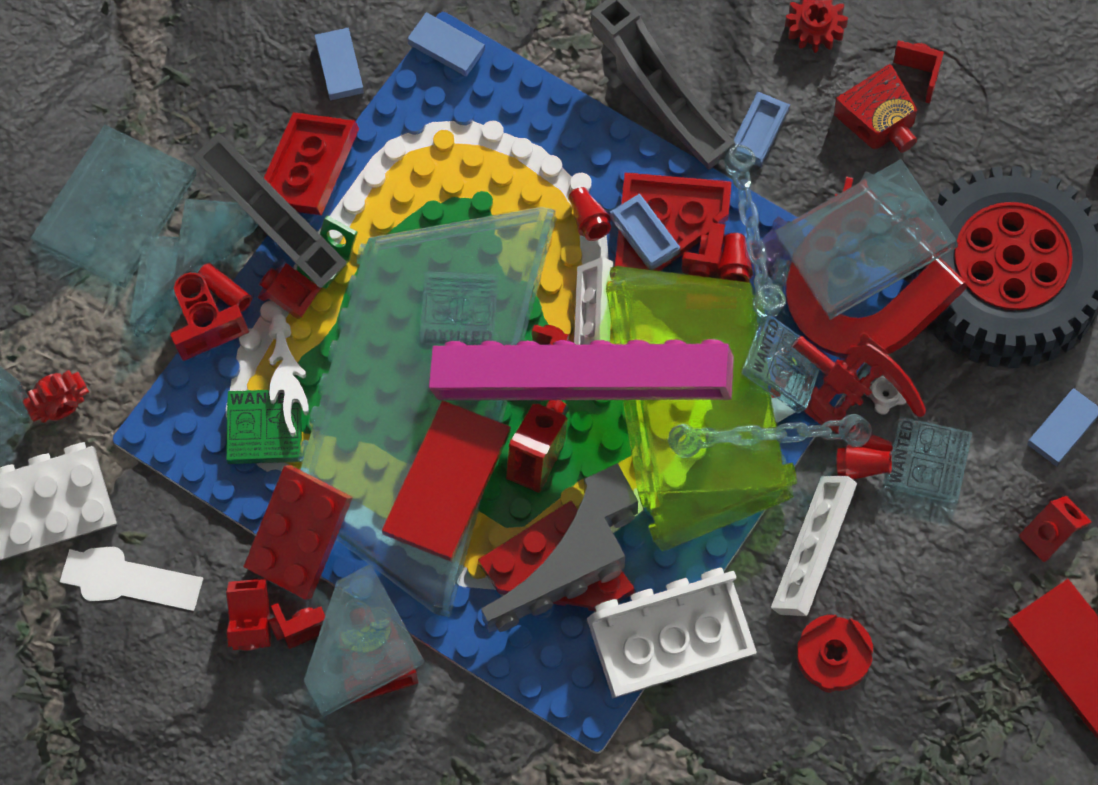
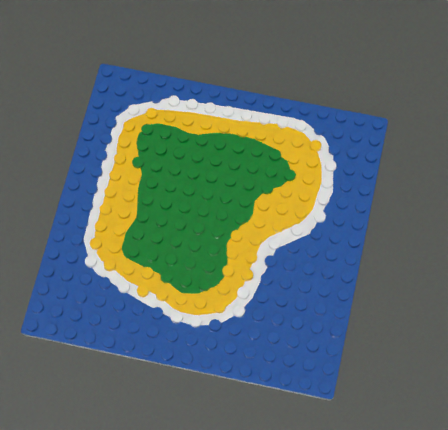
[113,12,910,754]

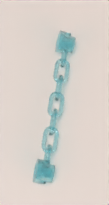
[724,144,786,319]
[668,414,872,458]

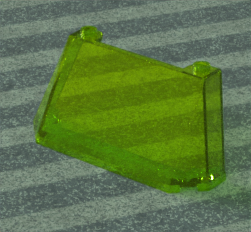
[606,266,797,551]

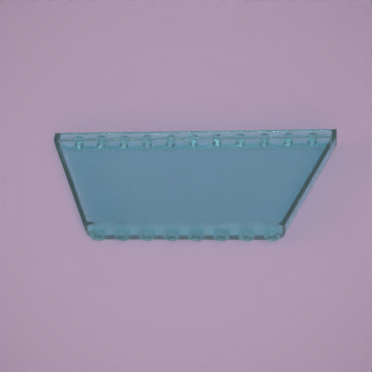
[299,207,556,617]

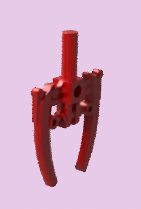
[792,332,926,452]

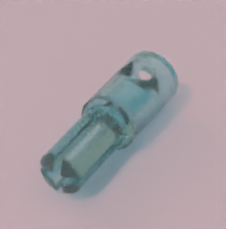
[765,258,791,310]

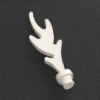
[268,315,309,437]

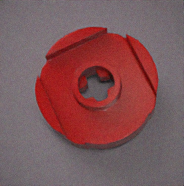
[797,615,873,693]

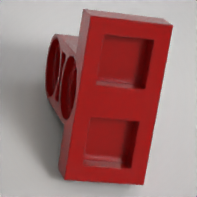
[170,272,250,361]

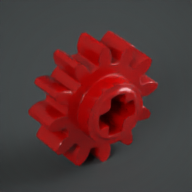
[785,0,848,53]
[22,370,89,423]

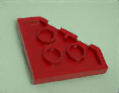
[614,172,732,279]
[478,500,634,612]

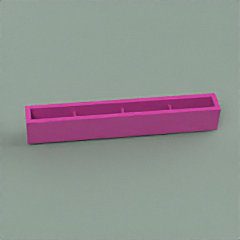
[429,339,734,400]

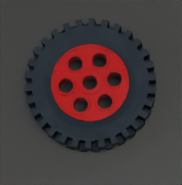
[909,166,1098,368]

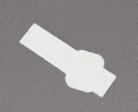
[60,547,203,611]

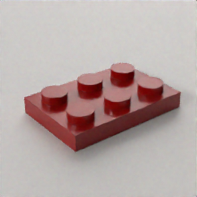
[264,112,359,216]
[243,465,353,600]

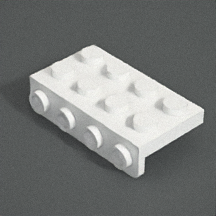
[0,442,117,561]
[587,568,757,698]

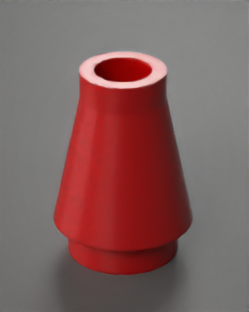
[568,187,611,241]
[717,233,753,289]
[837,444,892,480]

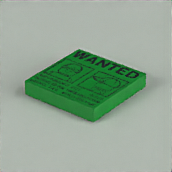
[227,390,302,464]

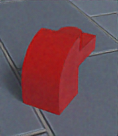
[226,579,271,650]

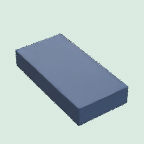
[407,12,485,77]
[315,27,364,100]
[729,92,790,167]
[610,194,681,272]
[1027,388,1098,467]

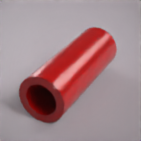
[197,263,252,312]

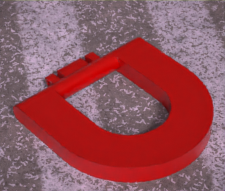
[786,185,968,359]

